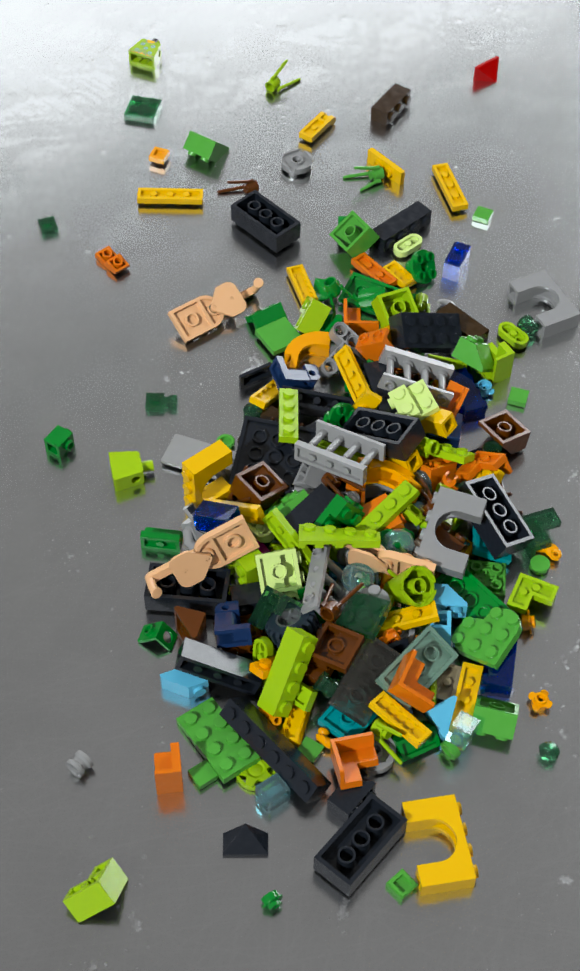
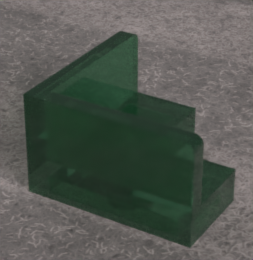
[521,507,561,560]
[248,586,303,631]

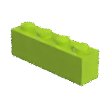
[257,626,318,718]

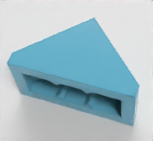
[424,695,457,741]

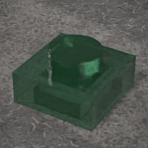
[37,216,58,235]

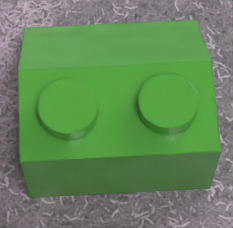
[183,130,230,163]
[329,210,380,258]
[451,335,494,372]
[470,695,519,741]

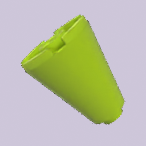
[383,566,437,607]

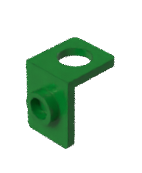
[137,621,178,651]

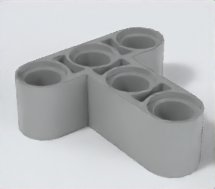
[319,322,367,379]

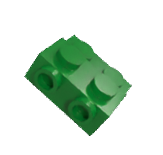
[314,494,365,528]

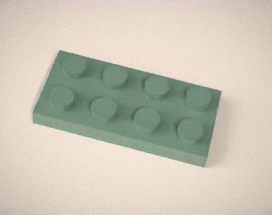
[375,625,459,710]

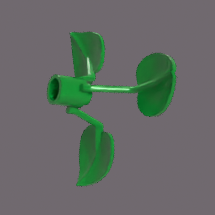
[313,277,386,332]

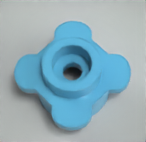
[474,379,495,397]

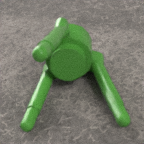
[343,165,385,192]

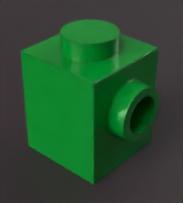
[44,425,75,459]

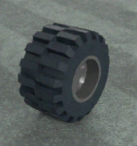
[264,600,321,651]

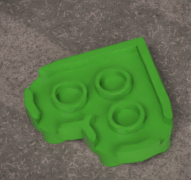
[451,607,522,670]

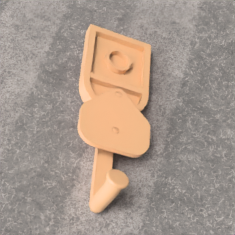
[167,278,264,344]
[145,514,260,599]
[330,544,437,577]

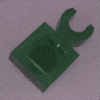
[145,393,178,412]

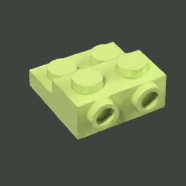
[387,379,440,421]
[255,547,305,596]

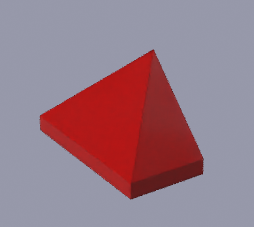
[473,56,499,82]

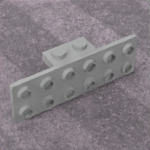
[161,434,236,483]

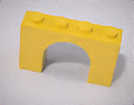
[385,408,458,474]
[181,439,233,510]
[401,794,479,896]

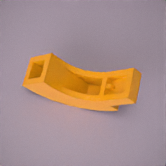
[284,331,331,369]
[357,457,422,503]

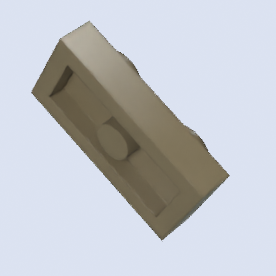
[436,664,462,703]

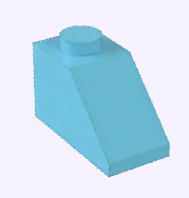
[160,669,209,698]

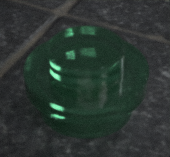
[539,741,560,763]

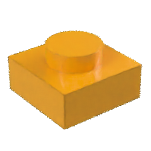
[149,147,170,165]

